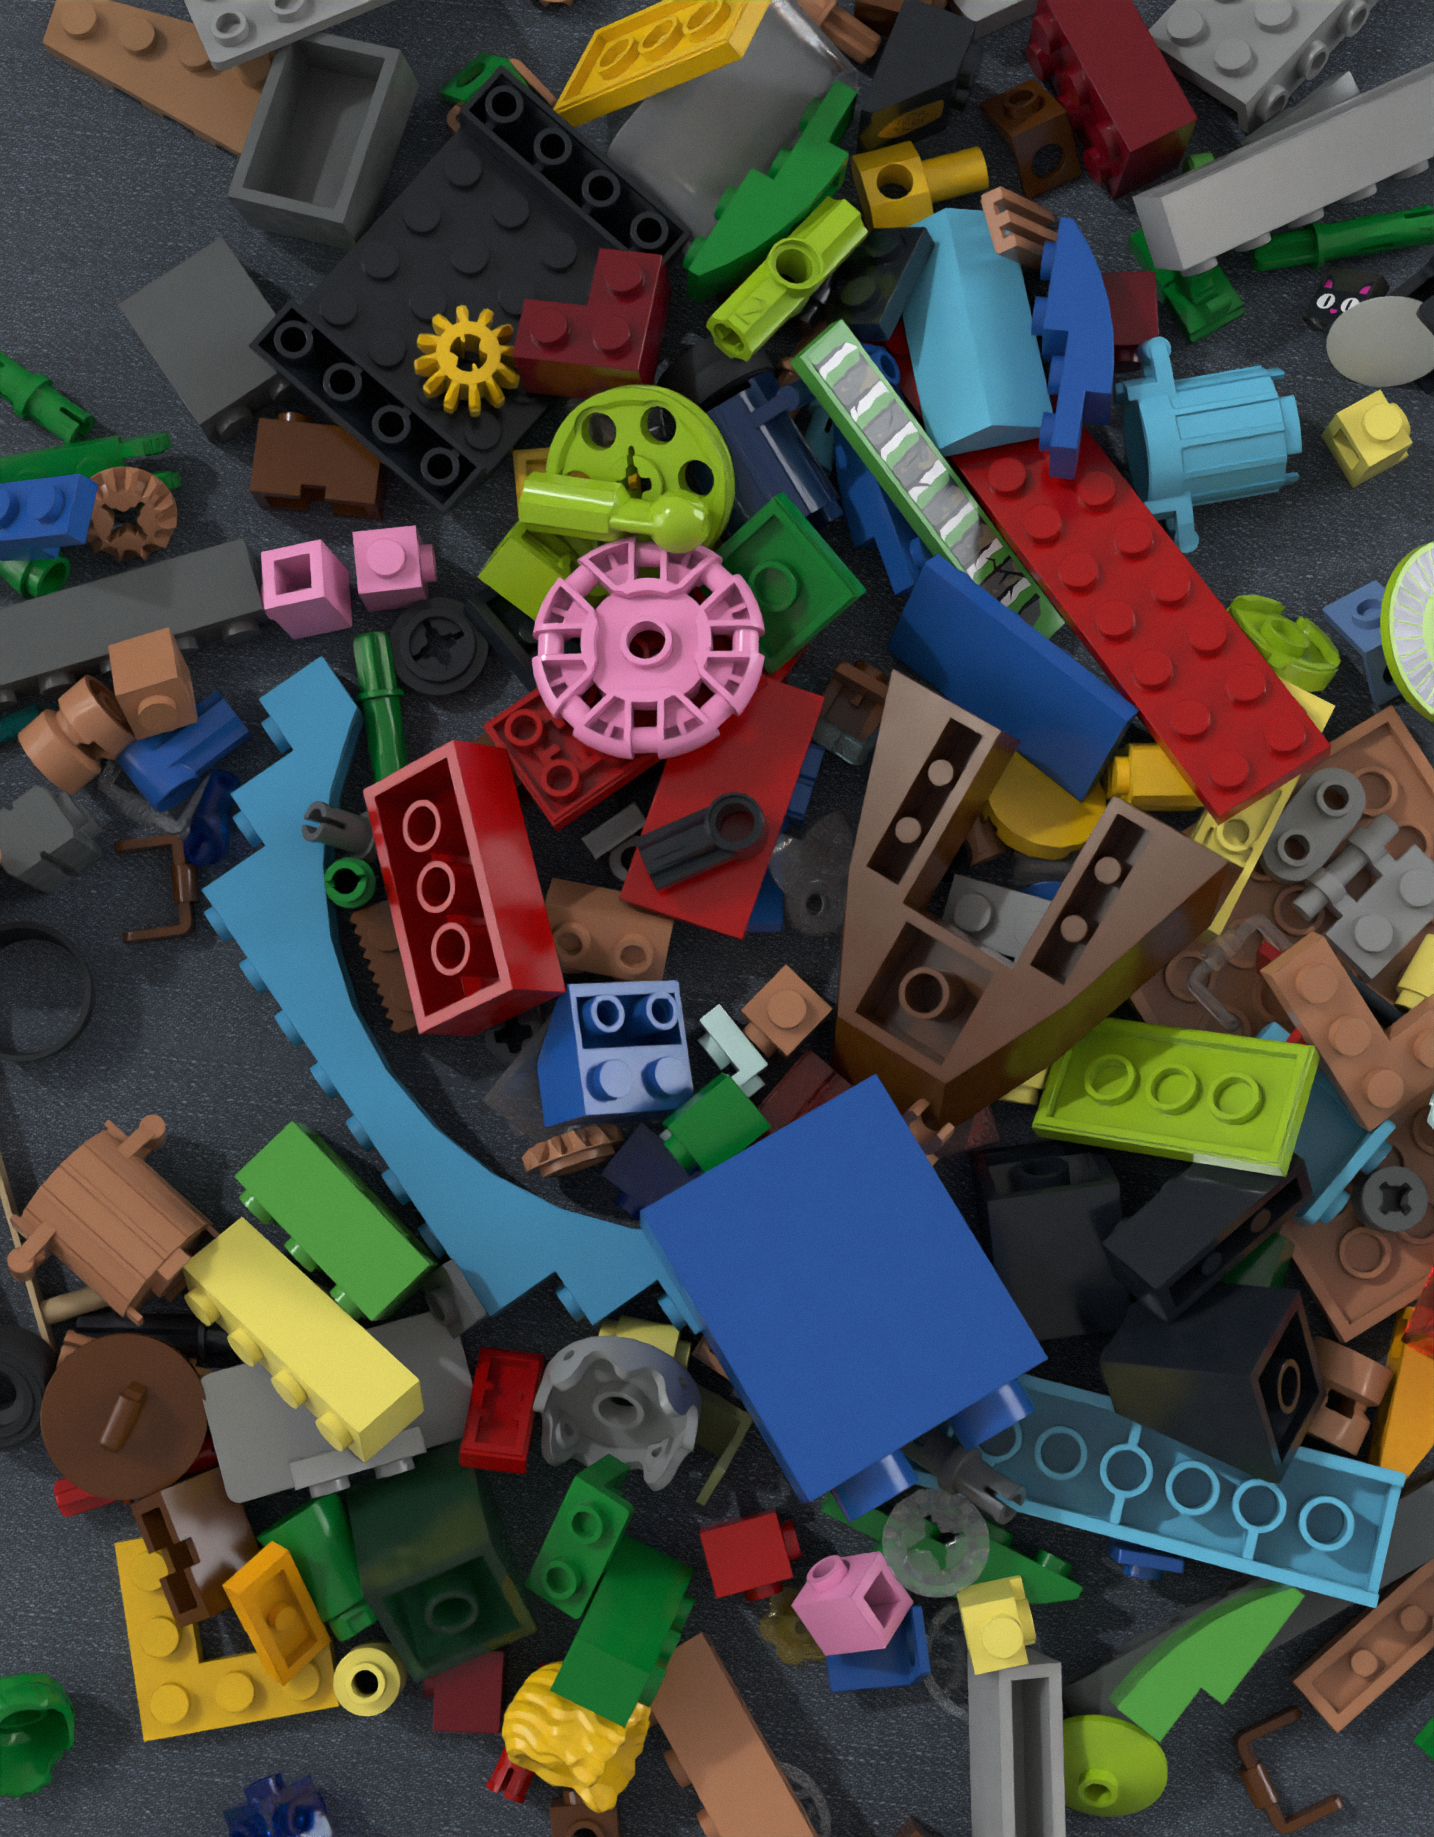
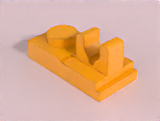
[222,1541,331,1686]

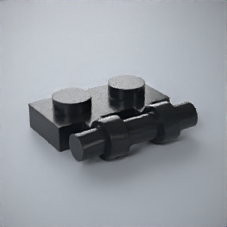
[791,227,935,341]

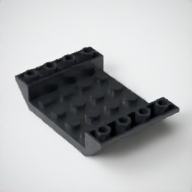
[249,65,693,516]

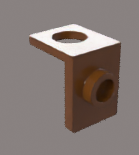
[980,79,1082,199]

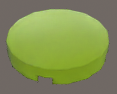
[1226,595,1341,692]

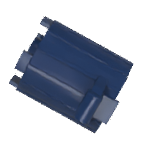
[647,370,844,544]

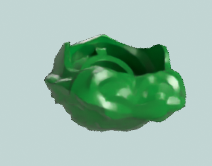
[0,1672,76,1799]

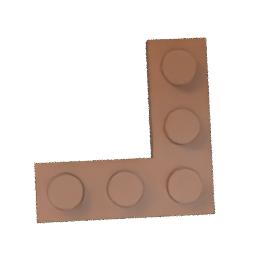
[1260,932,1434,1132]
[1288,1559,1434,1733]

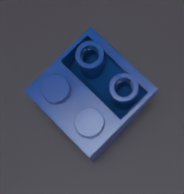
[536,980,694,1128]

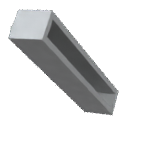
[1133,61,1434,277]
[967,1647,1066,1837]

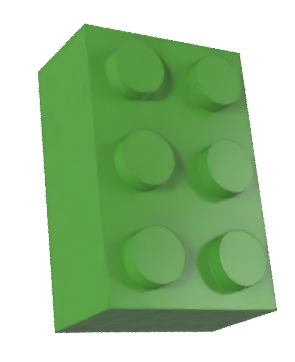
[234,1121,443,1321]

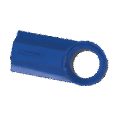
[117,690,253,813]

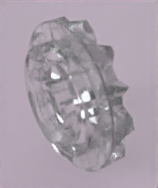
[882,1489,990,1598]

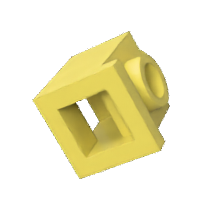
[1321,390,1413,488]
[955,1575,1036,1675]

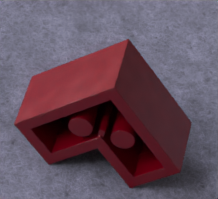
[512,248,672,399]

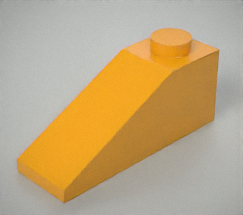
[1365,1306,1434,1480]

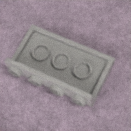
[1149,0,1379,135]

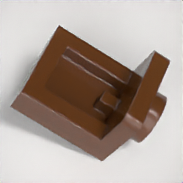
[811,660,890,767]

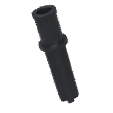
[75,1312,235,1359]

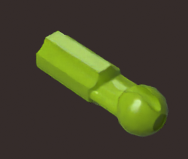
[518,471,711,554]

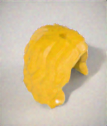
[502,1661,651,1813]

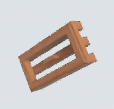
[980,186,1058,272]

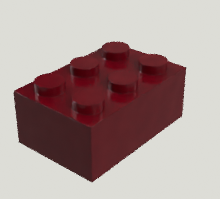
[1025,0,1198,201]

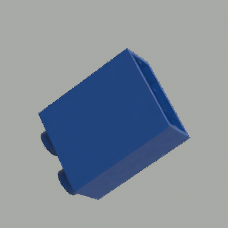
[640,1074,1048,1523]

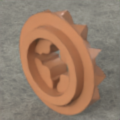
[86,467,177,563]
[522,1122,625,1180]

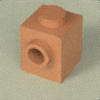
[108,627,198,741]
[741,964,833,1061]

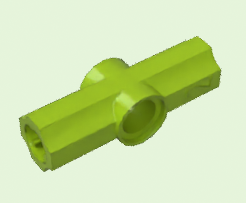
[706,196,868,362]

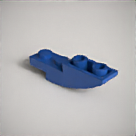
[1031,217,1114,480]
[833,343,933,596]
[0,474,99,561]

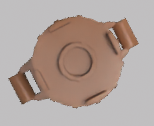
[7,1114,220,1327]

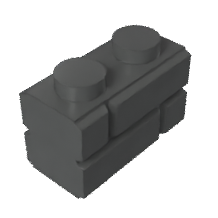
[0,785,104,895]

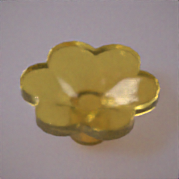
[760,1583,825,1665]

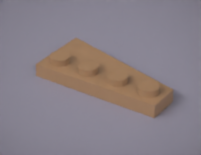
[42,0,277,157]

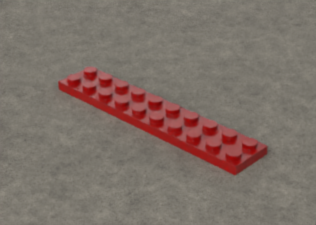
[862,314,1331,826]

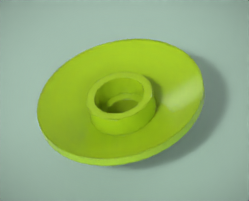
[1063,1715,1168,1817]

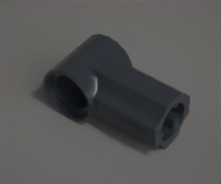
[635,792,769,892]

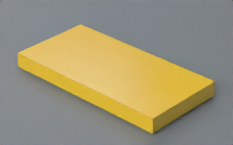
[553,0,771,128]

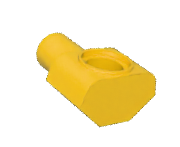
[851,141,989,234]

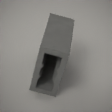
[118,236,300,443]

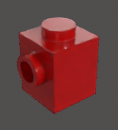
[699,1507,802,1601]

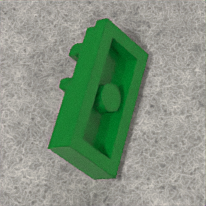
[1127,228,1245,346]

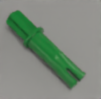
[1250,204,1434,272]
[353,632,409,784]

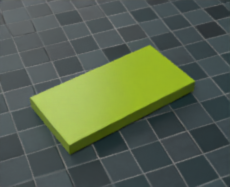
[1032,1017,1320,1177]

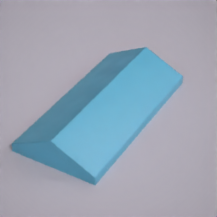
[902,208,1053,457]

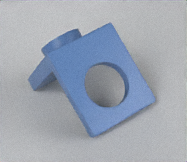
[1323,580,1401,706]

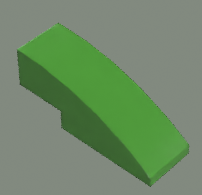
[1108,1582,1305,1743]

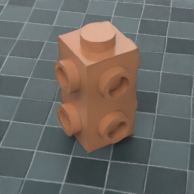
[544,878,674,982]

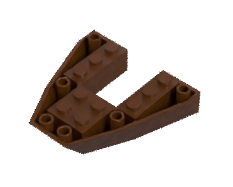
[830,669,1244,1131]

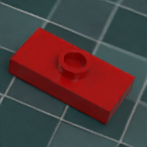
[459,1347,545,1474]

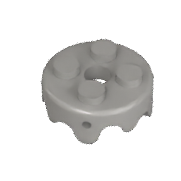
[533,1336,702,1491]

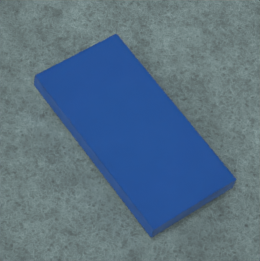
[886,553,1139,802]

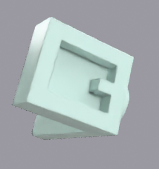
[659,1004,768,1143]

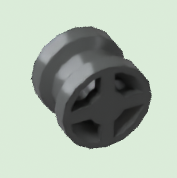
[1351,1166,1429,1233]

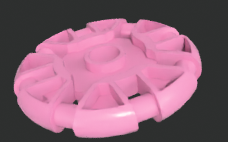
[532,535,765,760]

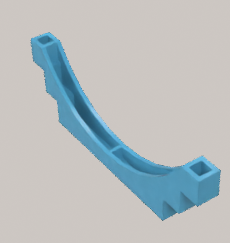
[202,656,701,1335]

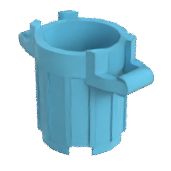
[1113,337,1302,553]

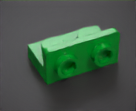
[524,1454,634,1619]

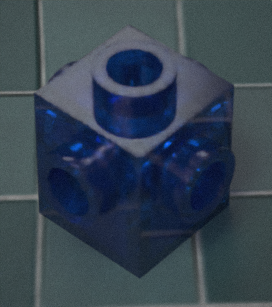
[222,1772,334,1837]

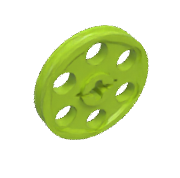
[546,384,735,579]

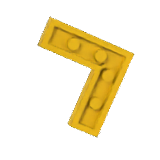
[114,1537,341,1742]

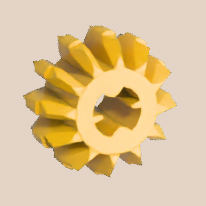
[414,304,520,417]

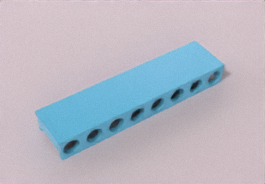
[905,1374,1406,1608]

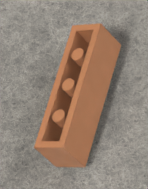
[649,1632,819,1837]

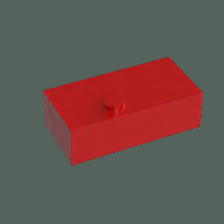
[363,740,566,1036]

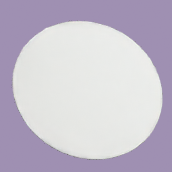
[1326,296,1434,387]

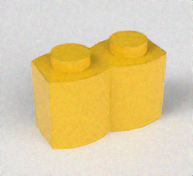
[1103,743,1204,811]

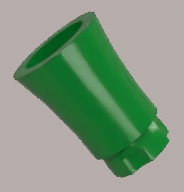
[256,1492,392,1642]

